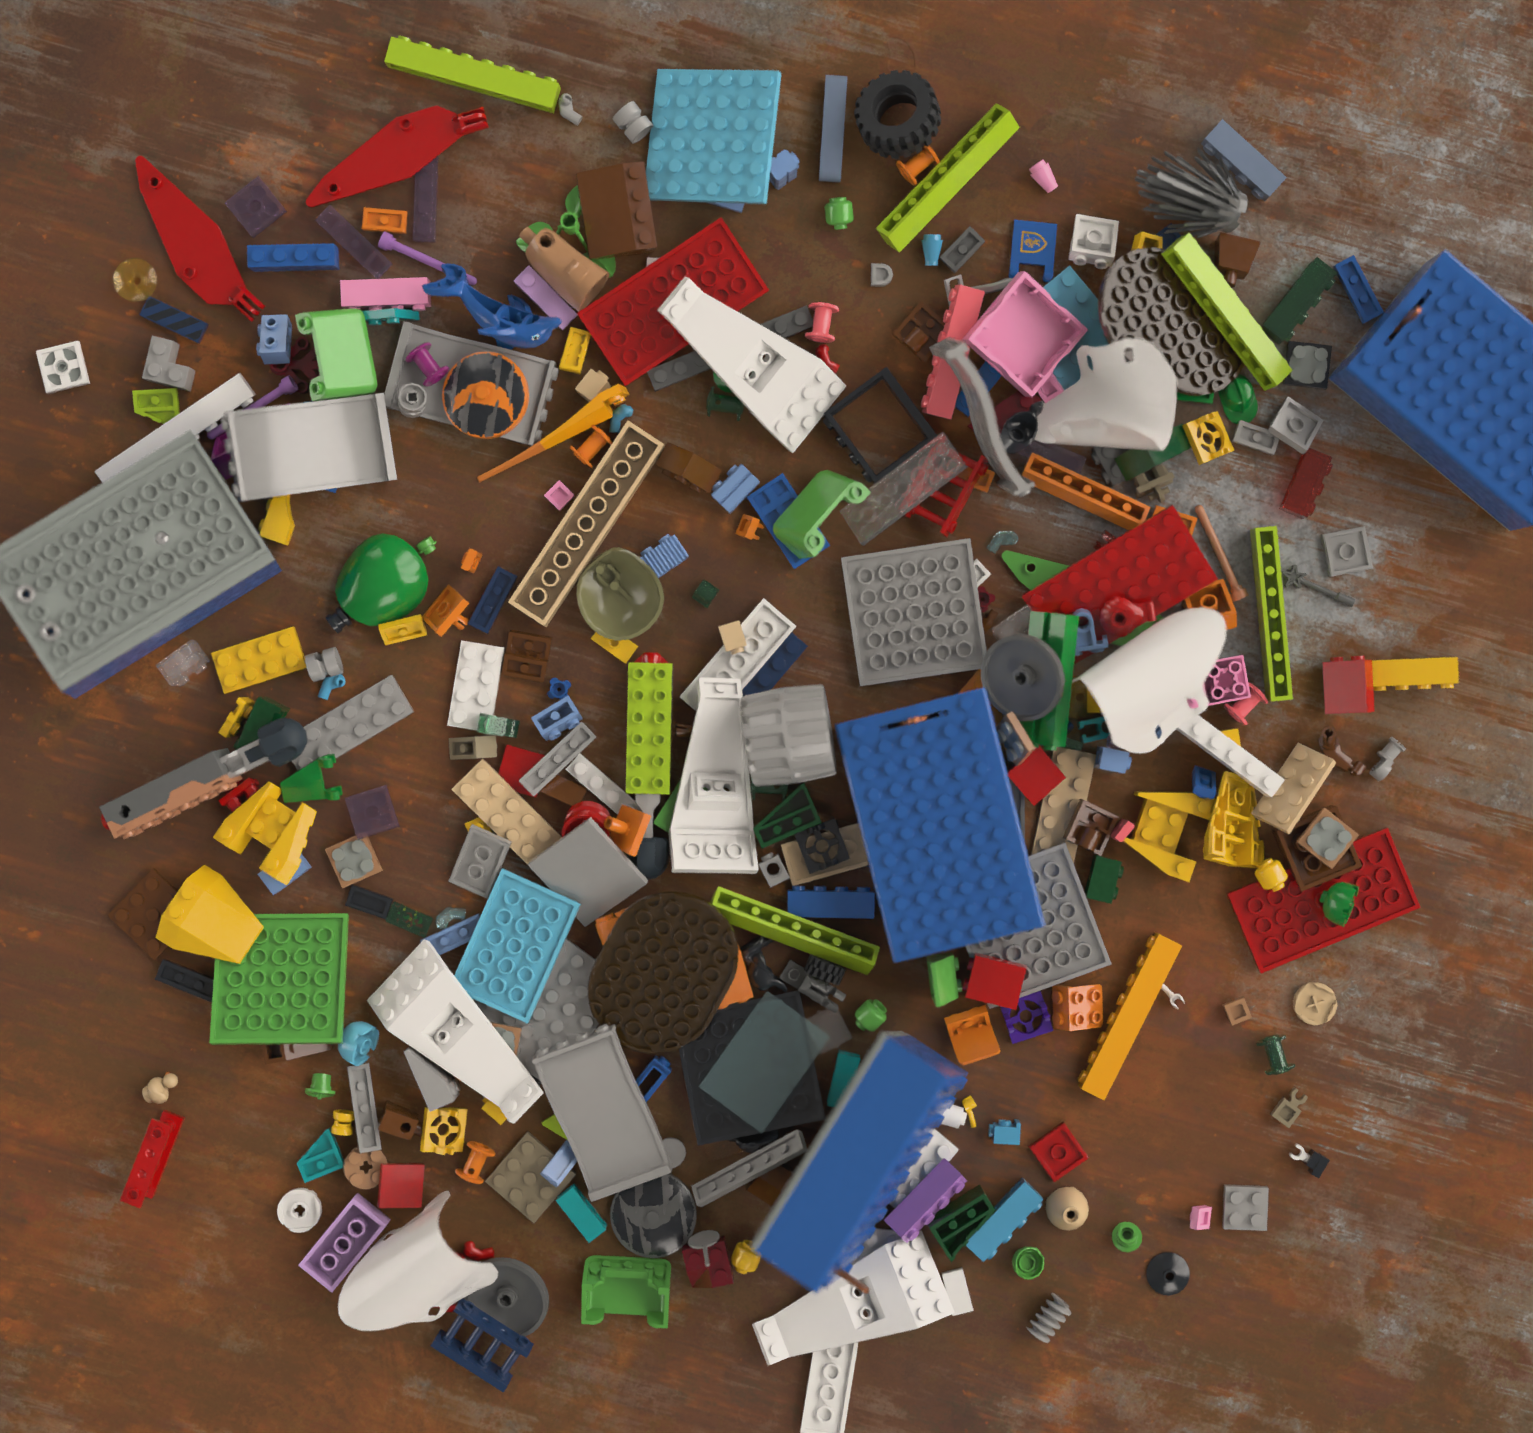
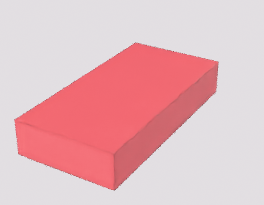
[1110,819,1134,842]

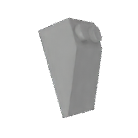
[404,1046,461,1112]

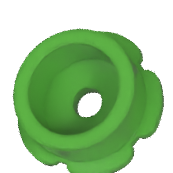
[416,536,437,555]

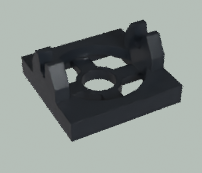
[795,818,850,874]

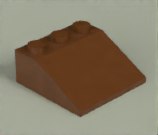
[1271,805,1362,892]

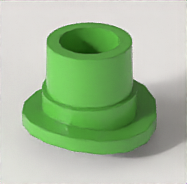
[305,1073,335,1100]
[1112,1222,1142,1252]

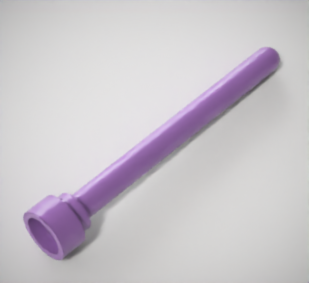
[378,231,477,285]
[207,375,298,439]

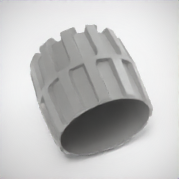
[741,684,836,786]

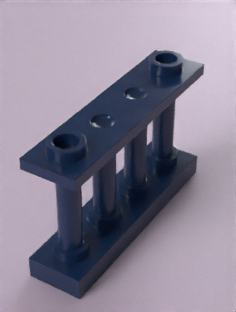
[431,1299,534,1392]

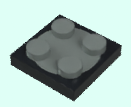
[1283,341,1332,390]

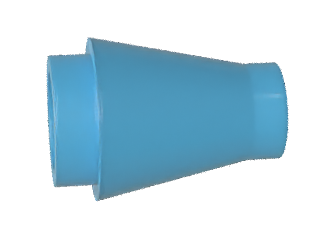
[921,234,943,266]

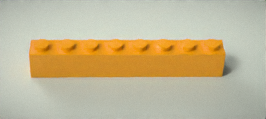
[1078,932,1182,1100]

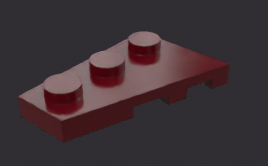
[967,391,1041,436]

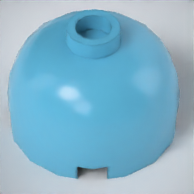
[338,1021,379,1066]

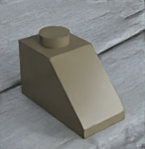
[449,735,497,760]

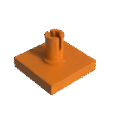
[422,584,469,637]
[604,804,651,857]

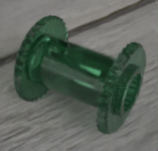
[706,386,744,421]
[750,778,788,801]
[1256,1034,1295,1075]

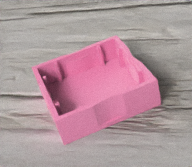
[962,271,1089,397]

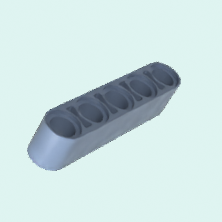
[819,75,847,182]

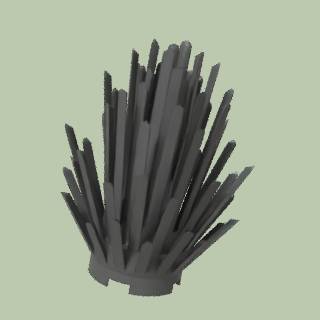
[1135,147,1248,238]

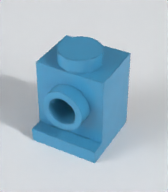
[988,1119,1021,1145]

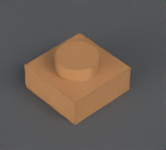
[1223,997,1252,1026]

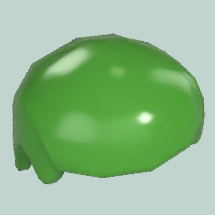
[1012,1246,1044,1280]

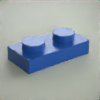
[1192,765,1216,800]

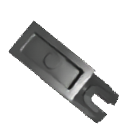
[779,959,846,1013]

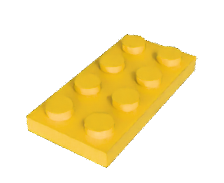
[211,627,307,694]

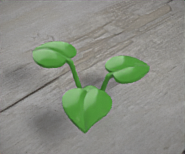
[516,185,616,278]

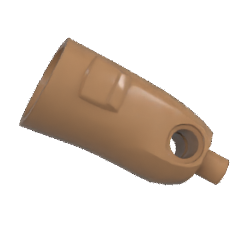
[519,227,609,312]

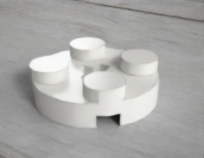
[277,1188,322,1233]

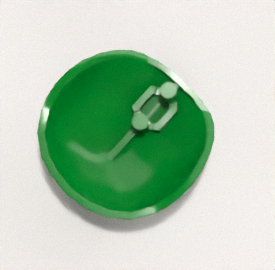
[335,533,428,626]

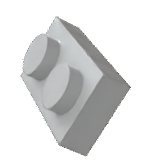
[1232,420,1279,455]

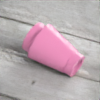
[1029,159,1058,193]

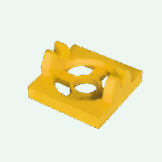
[1182,411,1235,465]
[420,1108,467,1155]

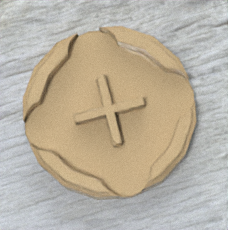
[1293,982,1337,1025]

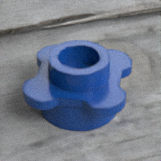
[547,678,571,700]

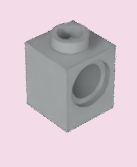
[759,852,790,888]

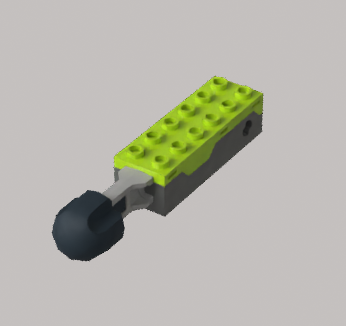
[625,652,673,880]

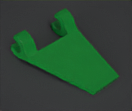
[280,754,343,803]

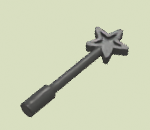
[1281,564,1355,607]

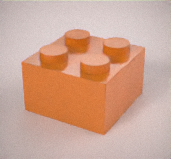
[1182,579,1237,630]

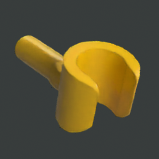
[962,1096,977,1128]

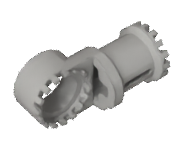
[1369,737,1406,782]

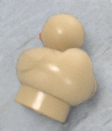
[142,1072,178,1104]

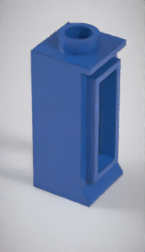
[635,1055,672,1102]

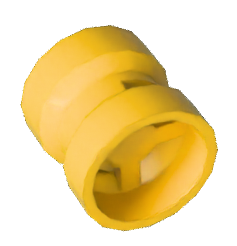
[331,1110,354,1136]

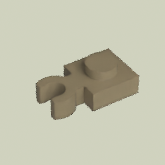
[1270,1087,1308,1128]

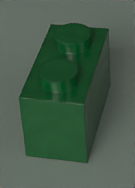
[1084,854,1124,904]

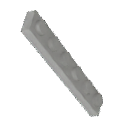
[692,1129,808,1207]

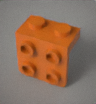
[1052,984,1103,1031]
[944,1005,1000,1066]

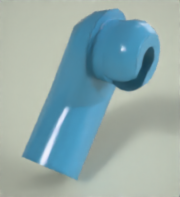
[609,404,633,433]

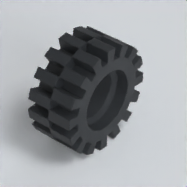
[804,954,846,986]

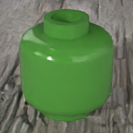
[824,197,854,230]
[855,999,887,1032]

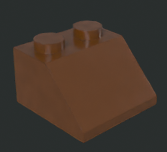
[746,1163,796,1207]

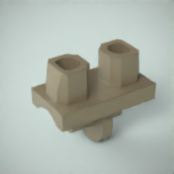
[1134,464,1175,503]

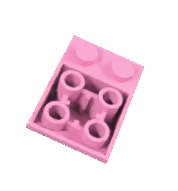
[1187,655,1251,708]

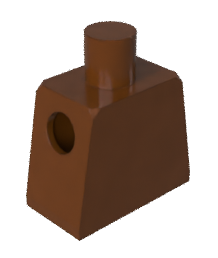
[1214,232,1260,288]
[378,1100,423,1140]

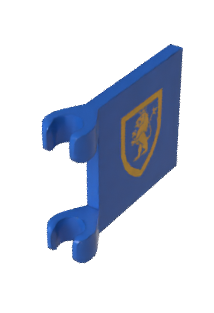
[1008,220,1057,283]

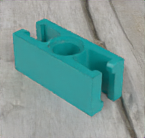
[1076,716,1111,743]
[827,1050,860,1107]
[556,1183,607,1243]

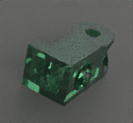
[692,579,720,609]
[477,713,520,738]

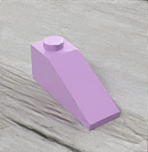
[514,265,577,330]

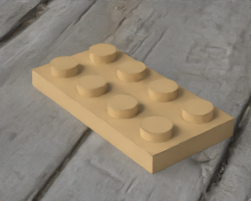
[1251,743,1336,834]

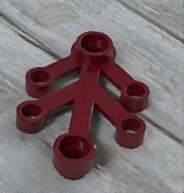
[269,337,319,394]

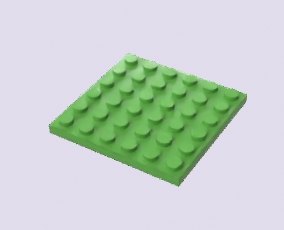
[210,913,349,1045]

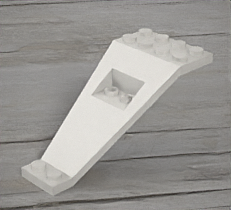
[658,277,846,453]
[669,678,759,874]
[367,939,543,1123]
[752,1230,955,1366]

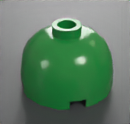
[1320,882,1359,927]

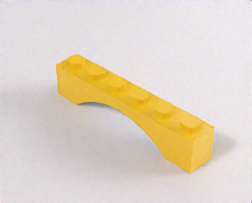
[258,494,295,546]

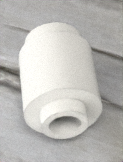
[941,1105,967,1128]

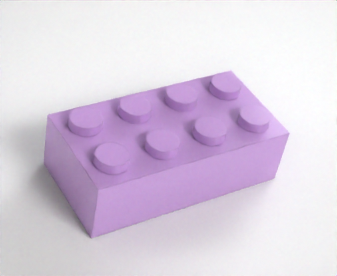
[298,1192,391,1292]

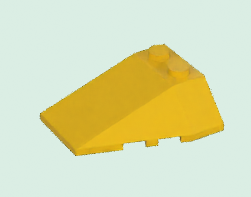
[1203,771,1264,868]
[156,865,264,964]

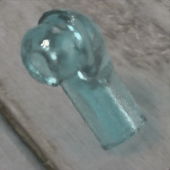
[987,531,1019,554]
[435,907,466,929]

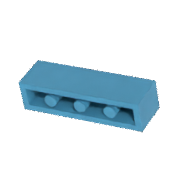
[966,1177,1043,1262]

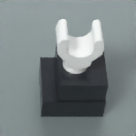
[1289,1144,1330,1178]

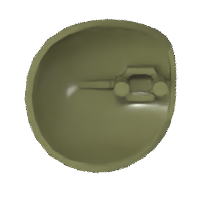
[576,547,664,641]

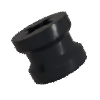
[325,606,352,634]

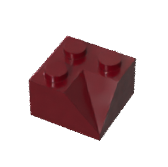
[682,1235,734,1288]

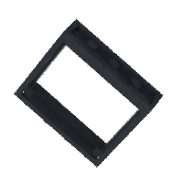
[823,367,938,485]

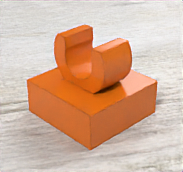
[735,514,764,540]

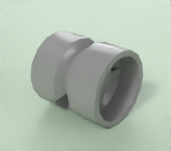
[613,101,653,144]
[398,383,427,418]
[305,647,343,682]

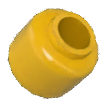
[1255,858,1288,892]
[731,1240,762,1274]

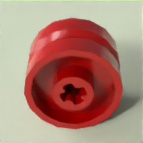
[561,801,611,838]

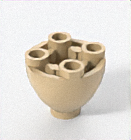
[1046,1187,1089,1231]

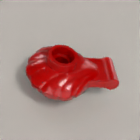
[1100,596,1156,637]

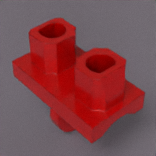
[218,777,259,812]

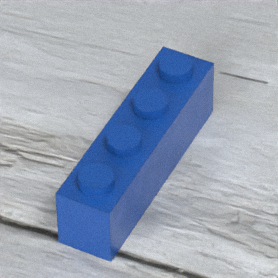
[247,243,339,272]
[787,886,875,919]

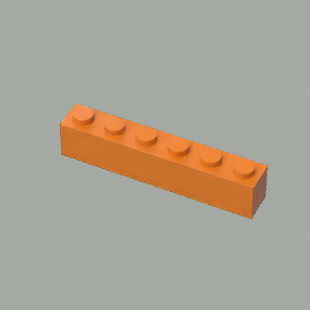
[1021,452,1151,530]

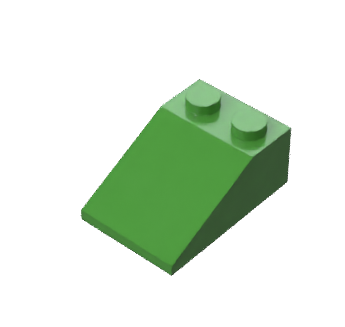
[926,953,962,1007]

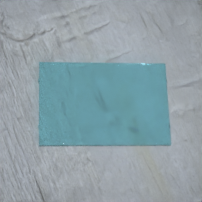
[699,991,830,1133]

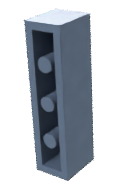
[1201,119,1287,201]

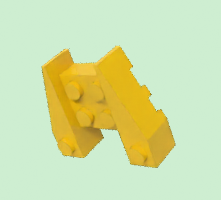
[213,781,317,885]
[1123,791,1216,882]

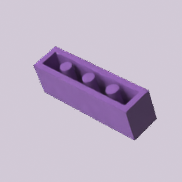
[884,1158,967,1243]

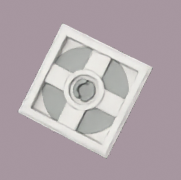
[36,341,90,394]

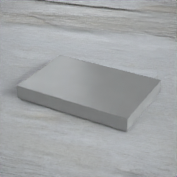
[448,824,512,899]

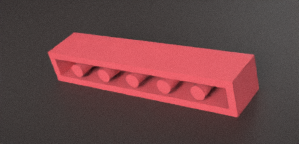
[921,285,985,419]

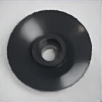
[1146,1252,1190,1295]

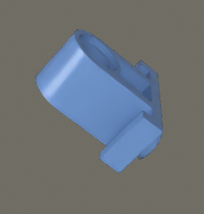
[1072,608,1108,656]

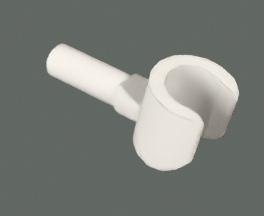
[1161,983,1185,1009]

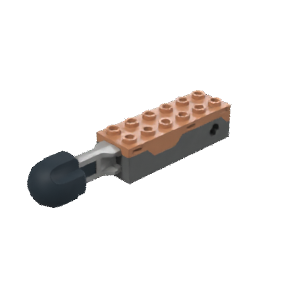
[99,718,307,839]

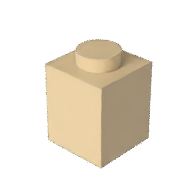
[575,369,611,402]
[719,620,747,655]

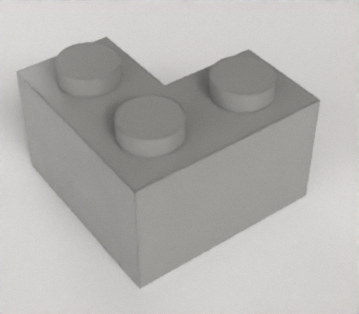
[142,336,196,392]

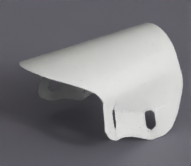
[1034,338,1177,450]
[1072,607,1226,754]
[338,1191,498,1331]

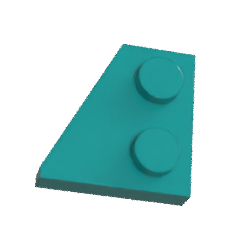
[362,308,420,325]
[297,1127,344,1183]

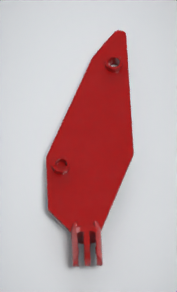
[306,105,489,208]
[135,156,266,322]

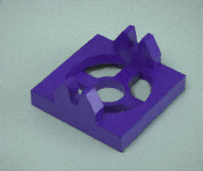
[1000,991,1053,1044]

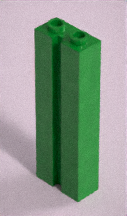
[1019,611,1079,751]

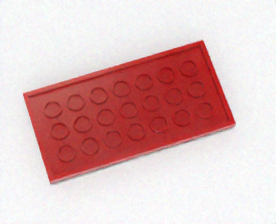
[577,217,769,387]
[1022,504,1218,664]
[1226,827,1421,974]

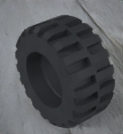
[854,70,941,159]

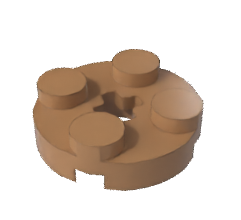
[343,1146,387,1189]

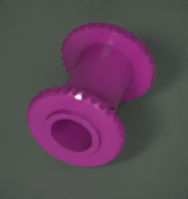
[406,342,449,387]

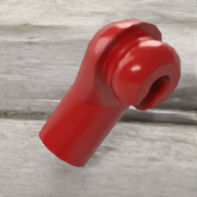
[815,344,840,374]
[463,1241,495,1261]

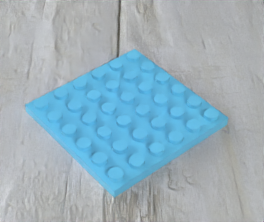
[646,69,782,204]

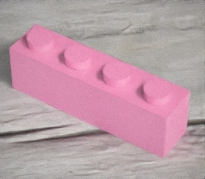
[340,277,431,311]

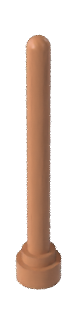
[1195,505,1249,602]

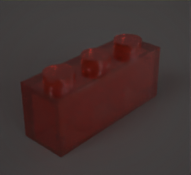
[1279,448,1333,519]

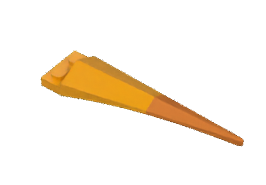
[477,384,630,483]

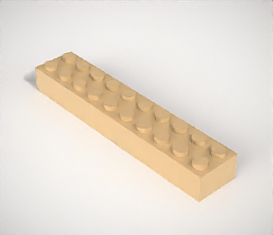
[508,421,665,627]

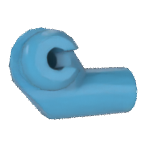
[318,674,346,700]

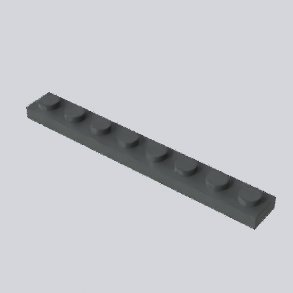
[647,305,813,392]

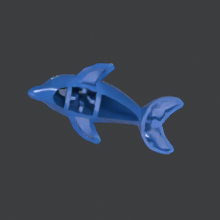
[422,263,562,350]

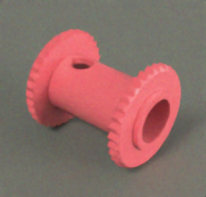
[805,302,839,343]
[1224,682,1268,725]

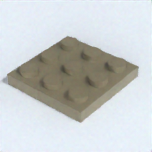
[485,1131,576,1223]

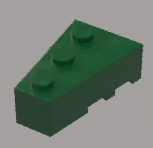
[1114,423,1192,482]
[233,697,290,766]
[753,782,821,848]
[928,1184,995,1262]

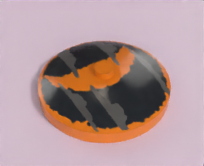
[442,351,529,439]

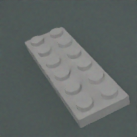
[292,675,414,770]

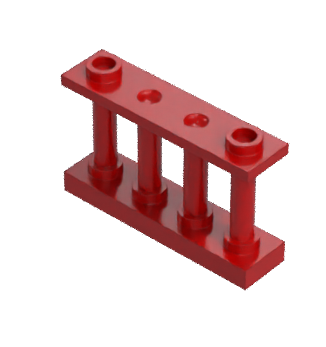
[899,435,989,538]
[120,1110,185,1208]

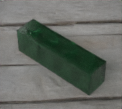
[1261,257,1337,344]

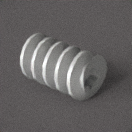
[1026,1293,1071,1343]

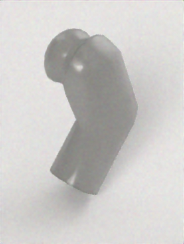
[558,93,583,126]

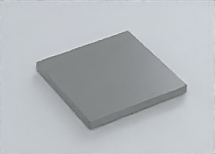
[528,817,648,927]

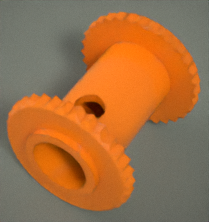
[896,145,940,186]
[570,425,613,468]
[455,1141,495,1184]

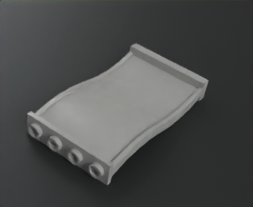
[384,321,559,447]
[929,337,1035,497]
[221,393,397,501]
[531,1024,674,1202]

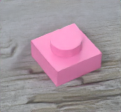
[1037,373,1064,403]
[544,480,575,511]
[1190,1205,1212,1230]

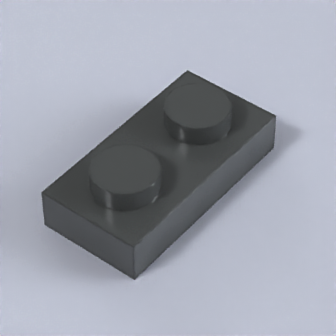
[939,226,985,274]

